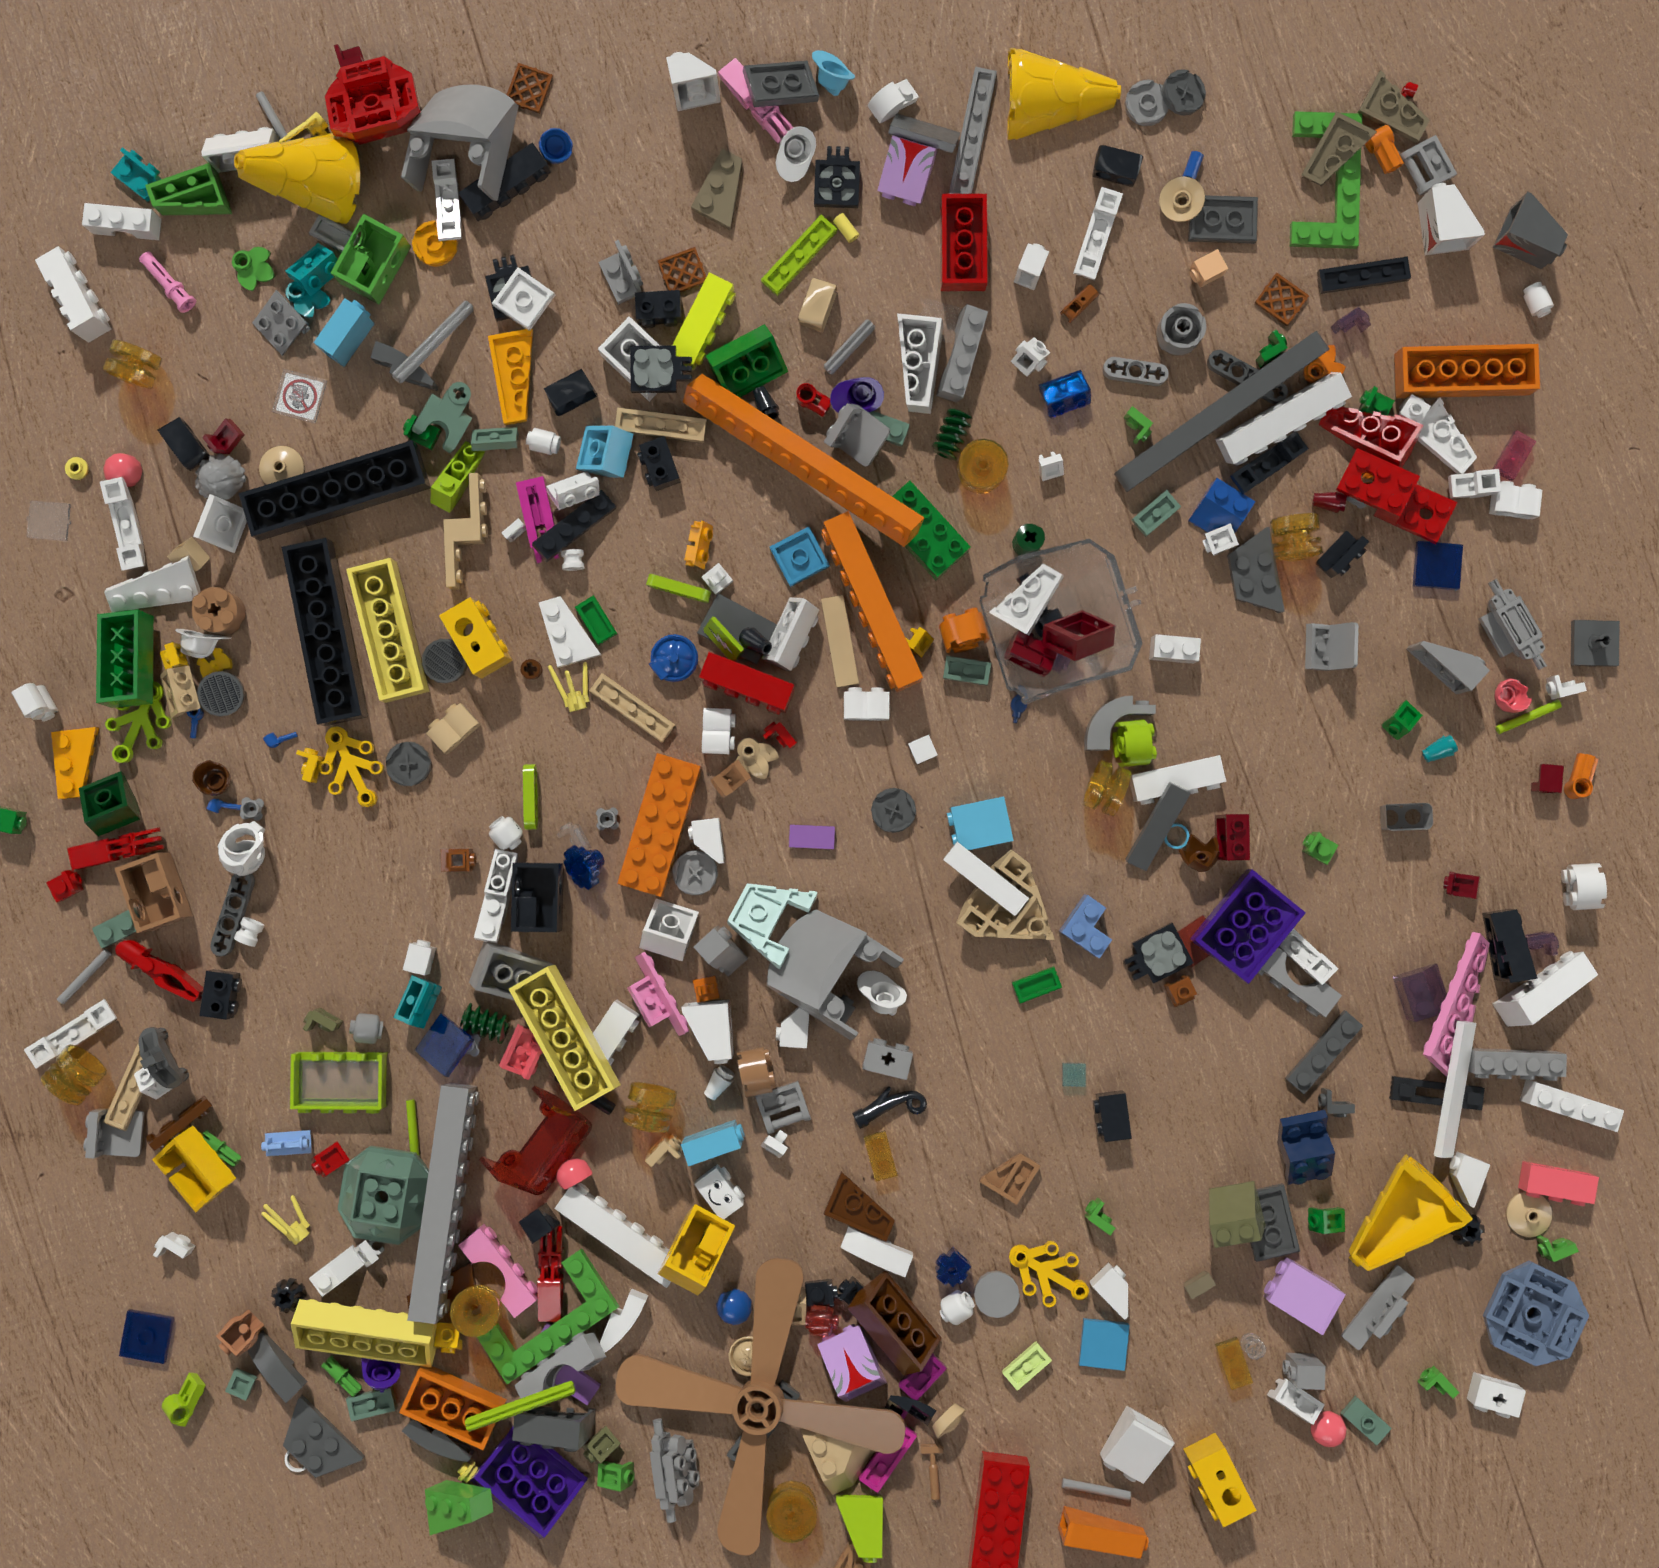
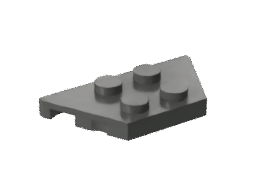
[1227,527,1285,613]
[283,1395,365,1478]

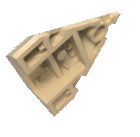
[956,850,1055,940]
[800,1400,874,1495]

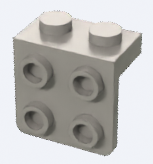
[824,403,890,467]
[1305,622,1359,671]
[83,1108,145,1159]

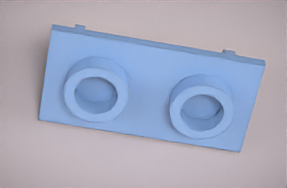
[261,1130,312,1156]

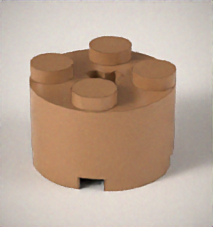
[192,587,246,635]
[737,1047,777,1098]

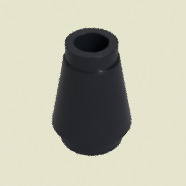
[753,386,779,420]
[739,627,772,655]

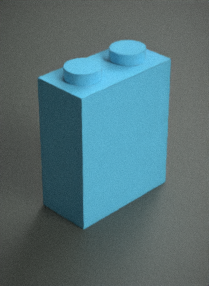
[313,298,375,367]
[946,796,1014,850]
[681,1119,745,1166]

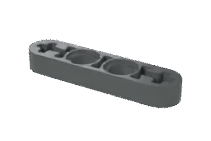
[1207,350,1288,404]
[210,874,255,956]

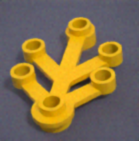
[318,726,384,807]
[1009,1241,1089,1307]

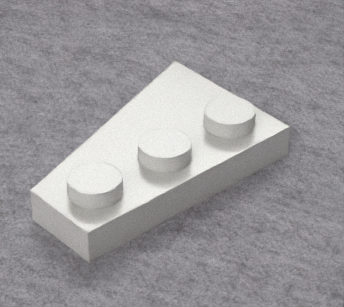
[1417,397,1477,474]
[989,564,1064,635]
[539,596,601,668]

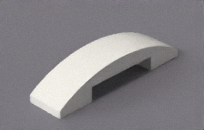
[432,159,462,241]
[1073,187,1123,280]
[100,477,145,571]
[1279,928,1338,985]
[24,999,117,1069]

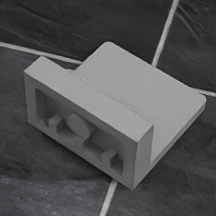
[598,240,643,305]

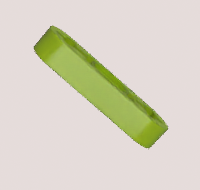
[646,574,711,603]
[523,764,538,830]

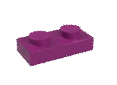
[899,1353,947,1400]

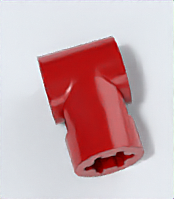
[796,383,831,417]

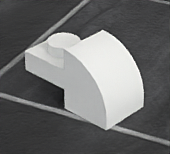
[867,79,919,123]
[1448,469,1501,499]

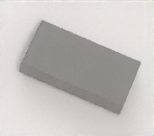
[309,215,360,253]

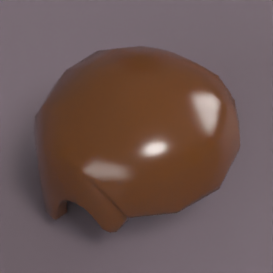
[192,760,231,796]

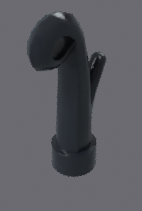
[852,1086,927,1129]

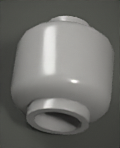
[349,1013,384,1044]

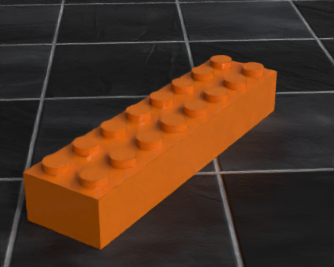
[821,511,923,693]

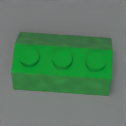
[705,324,789,398]

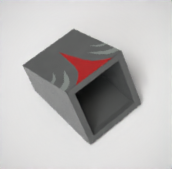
[1493,192,1568,269]

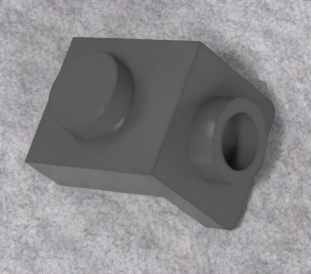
[1318,1088,1355,1117]

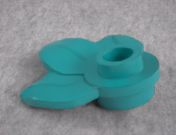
[285,281,331,318]

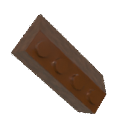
[848,1271,941,1376]

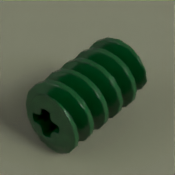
[932,409,972,461]
[1012,524,1045,557]
[460,1003,511,1044]

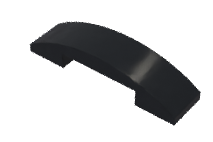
[1230,432,1309,494]

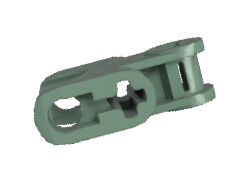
[412,382,472,453]

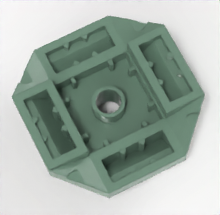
[337,1145,429,1245]

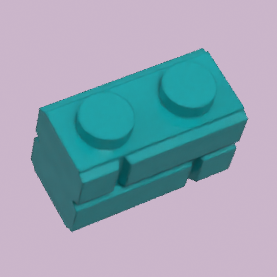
[393,975,442,1029]

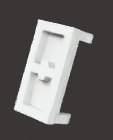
[1267,1379,1324,1425]

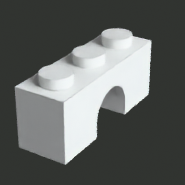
[82,203,161,240]

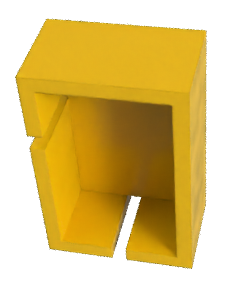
[152,1126,236,1213]

